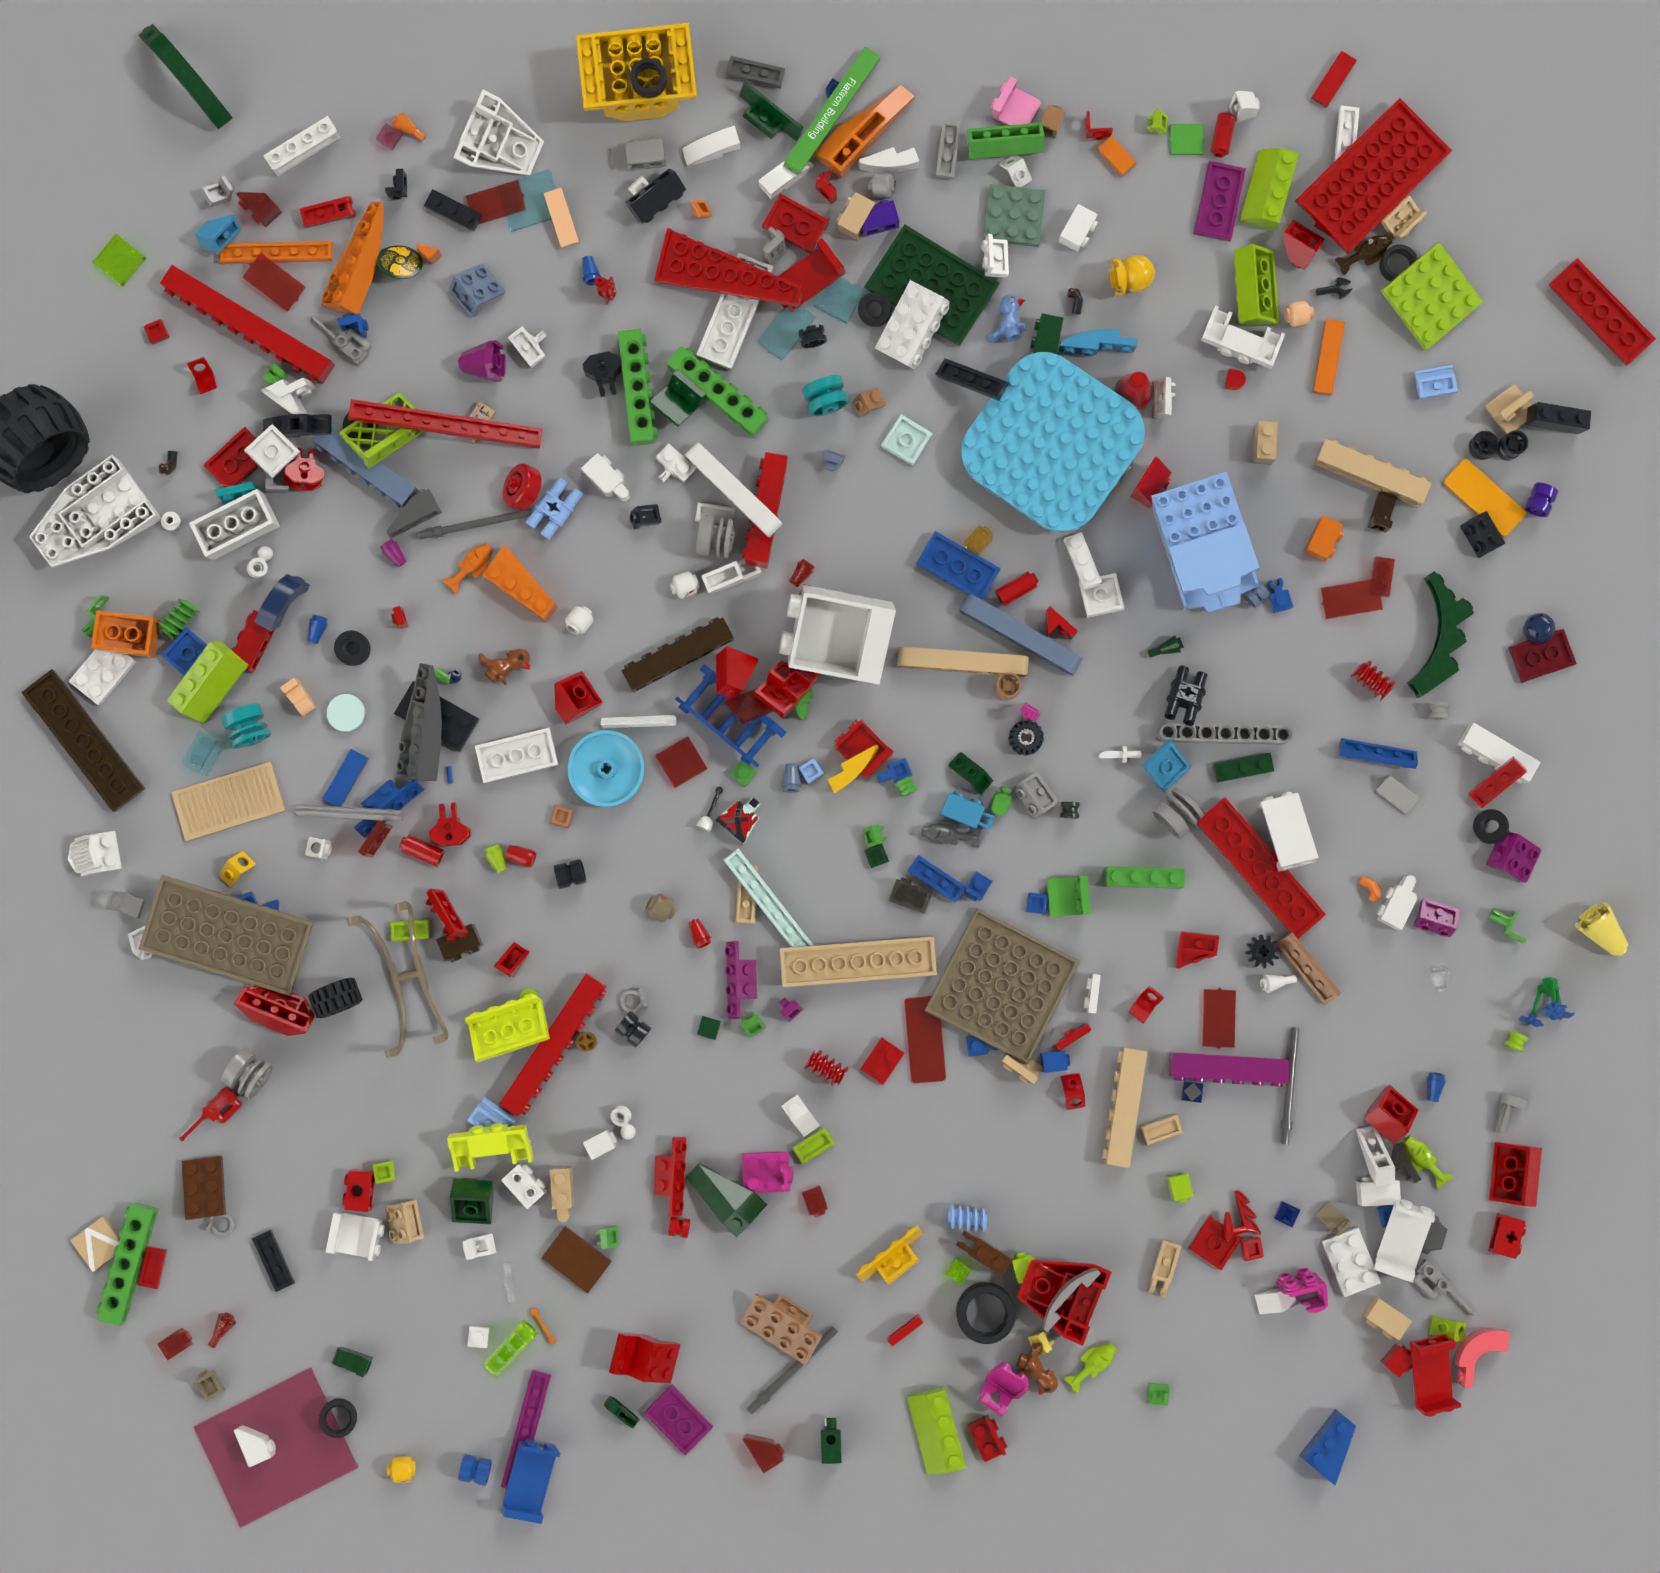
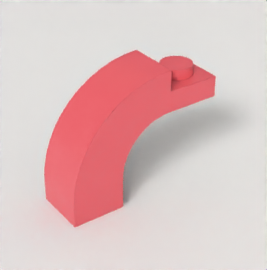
[1453,1328,1510,1388]

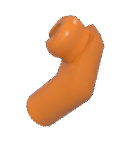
[1358,875,1382,902]

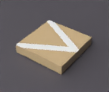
[70,1216,120,1272]

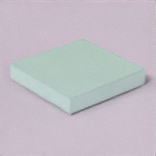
[881,414,933,466]

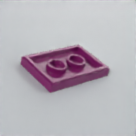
[644,1384,713,1455]

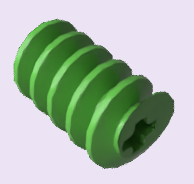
[157,598,200,640]

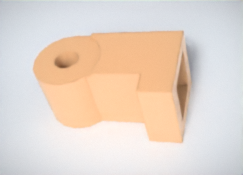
[280,678,316,717]

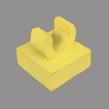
[1028,1331,1054,1355]

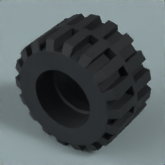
[308,978,363,1018]

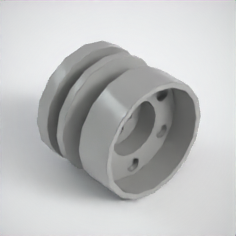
[696,514,736,559]
[1152,787,1204,839]
[221,1048,273,1100]

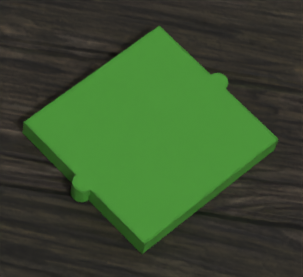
[1168,124,1205,155]

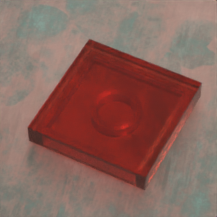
[655,736,707,788]
[358,820,393,858]

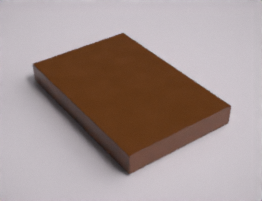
[542,1226,612,1294]

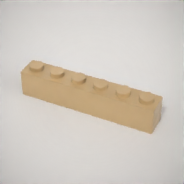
[1313,439,1432,508]
[1102,1047,1147,1168]

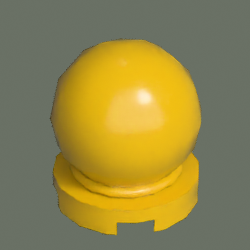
[1109,254,1155,297]

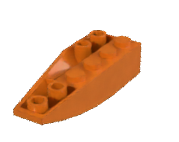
[813,85,915,179]

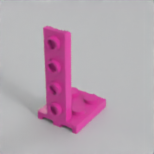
[742,1152,793,1193]

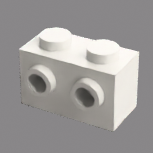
[501,1163,547,1209]

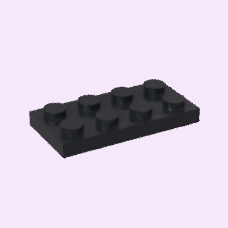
[393,681,480,752]

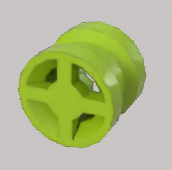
[1504,1030,1529,1053]

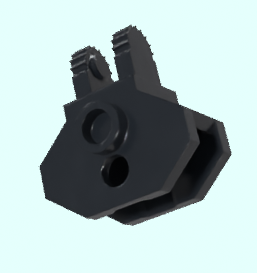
[583,351,622,397]

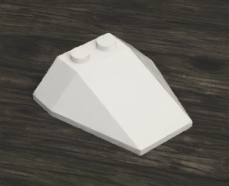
[453,90,544,176]

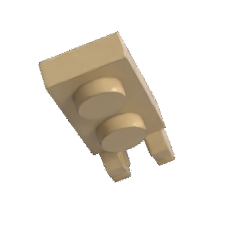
[1148,1239,1182,1298]

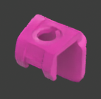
[1276,1268,1328,1313]
[978,1362,1029,1416]

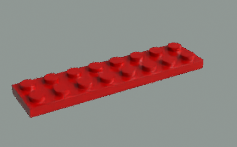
[1196,797,1326,939]

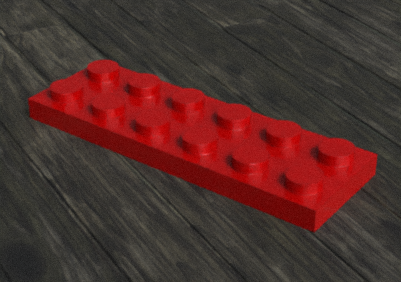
[1548,258,1656,366]

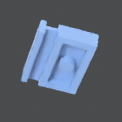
[1414,365,1458,399]
[467,1097,516,1127]

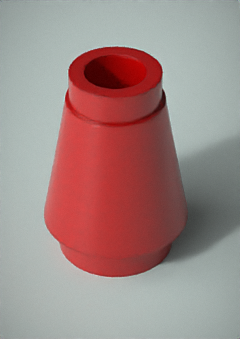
[688,918,711,949]

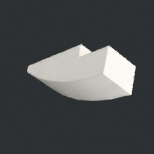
[682,126,741,167]
[859,147,919,173]
[759,161,814,199]
[701,559,763,593]

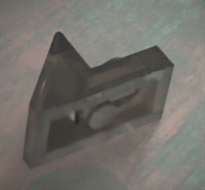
[1390,1144,1422,1183]

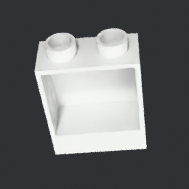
[779,585,896,684]

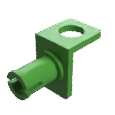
[82,595,109,638]
[1488,908,1527,944]

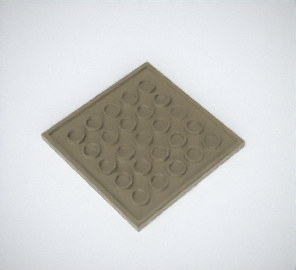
[924,908,1080,1065]

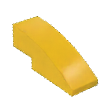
[828,745,878,793]

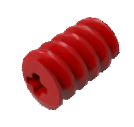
[1351,661,1395,701]
[804,1050,848,1086]

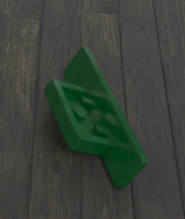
[739,82,803,141]

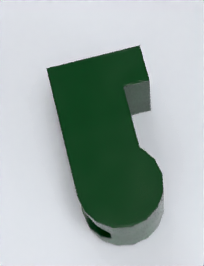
[332,1347,373,1377]

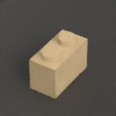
[836,192,875,241]
[1253,421,1278,465]
[1362,1296,1412,1341]

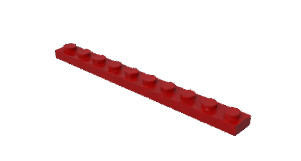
[348,399,542,449]

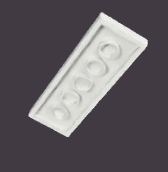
[696,253,774,371]

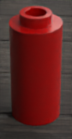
[1210,112,1236,158]
[995,571,1038,607]
[399,835,445,867]

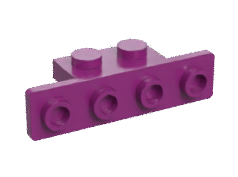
[725,941,757,1019]

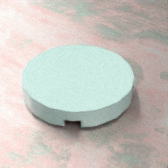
[327,694,366,732]

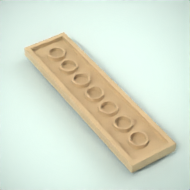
[779,936,937,987]

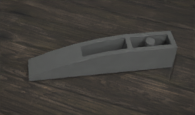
[397,663,442,781]

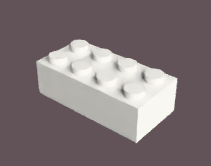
[189,489,280,560]

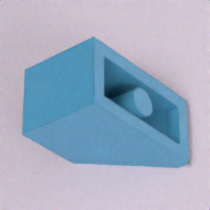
[195,214,241,254]

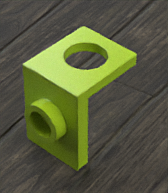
[1429,1315,1467,1342]

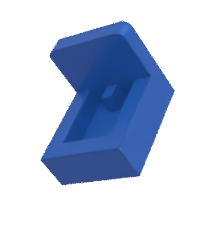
[337,314,369,337]

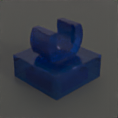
[1274,1201,1300,1228]

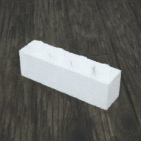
[1458,723,1541,784]

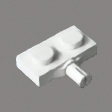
[508,326,547,368]
[656,443,697,483]

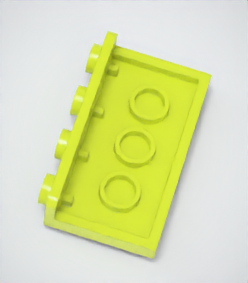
[464,994,550,1063]

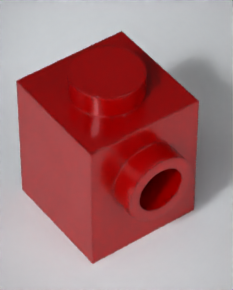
[1380,1344,1412,1378]

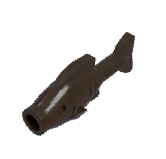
[1335,234,1393,275]

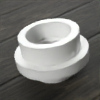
[161,512,181,531]

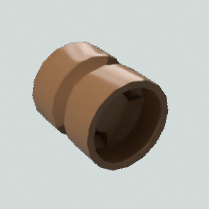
[995,672,1021,700]

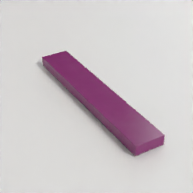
[501,1370,552,1488]

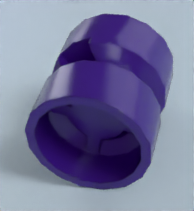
[1524,482,1558,517]

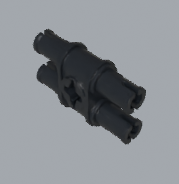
[1164,665,1208,726]

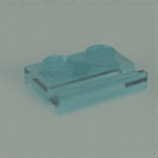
[181,729,226,776]

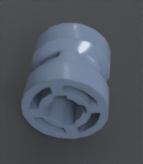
[1243,582,1270,608]

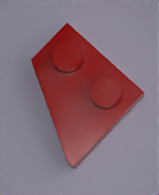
[1175,931,1220,969]

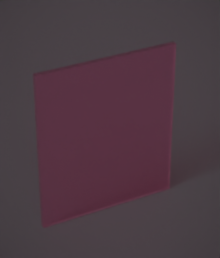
[194,1368,358,1528]

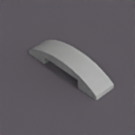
[1042,1268,1101,1332]

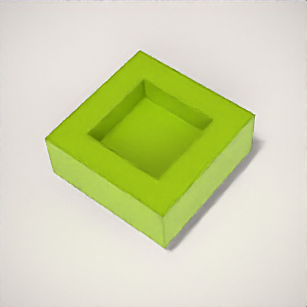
[372,1160,396,1184]

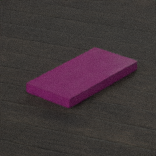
[1194,161,1246,242]

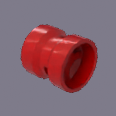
[668,1216,691,1239]

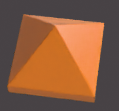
[691,200,713,218]

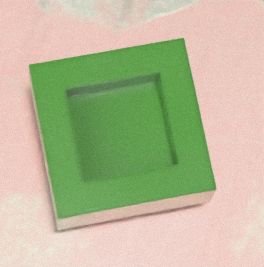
[731,761,757,786]

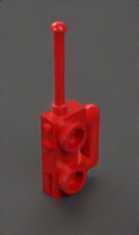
[179,1086,242,1141]

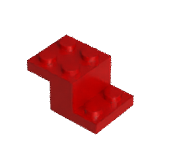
[609,1333,681,1383]

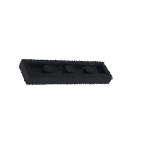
[935,358,1008,401]

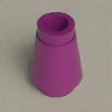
[380,539,407,568]

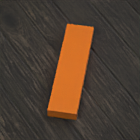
[1313,318,1345,396]

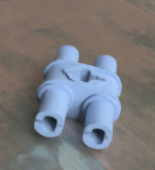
[525,477,583,540]

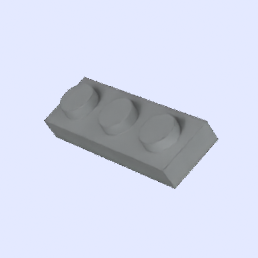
[935,121,961,180]

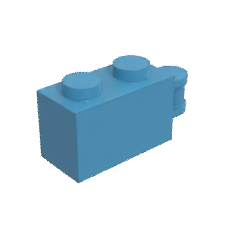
[940,791,995,830]

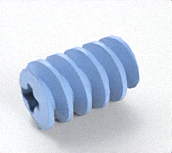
[946,1204,988,1233]

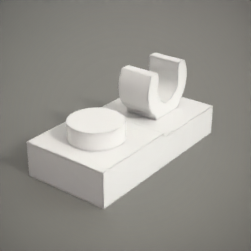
[1153,377,1176,419]

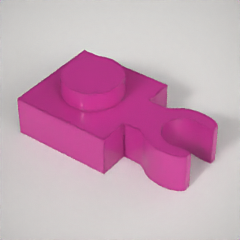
[1020,702,1041,721]

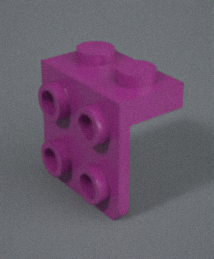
[1486,832,1541,883]

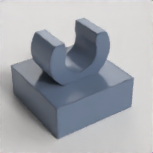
[823,450,845,471]

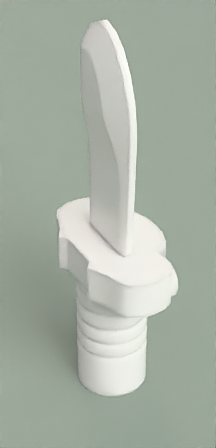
[1099,746,1141,763]

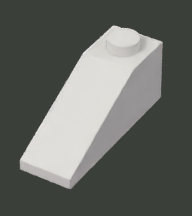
[1356,1126,1395,1187]

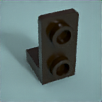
[1368,491,1397,533]

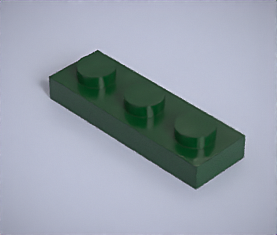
[1213,752,1275,783]

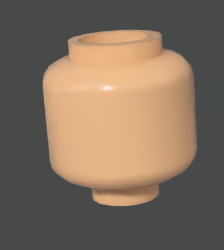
[1284,301,1314,327]

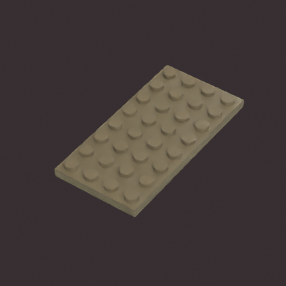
[139,875,314,996]

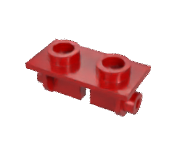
[594,276,617,305]

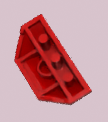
[234,986,315,1036]

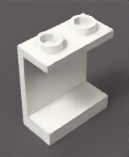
[326,1211,385,1261]

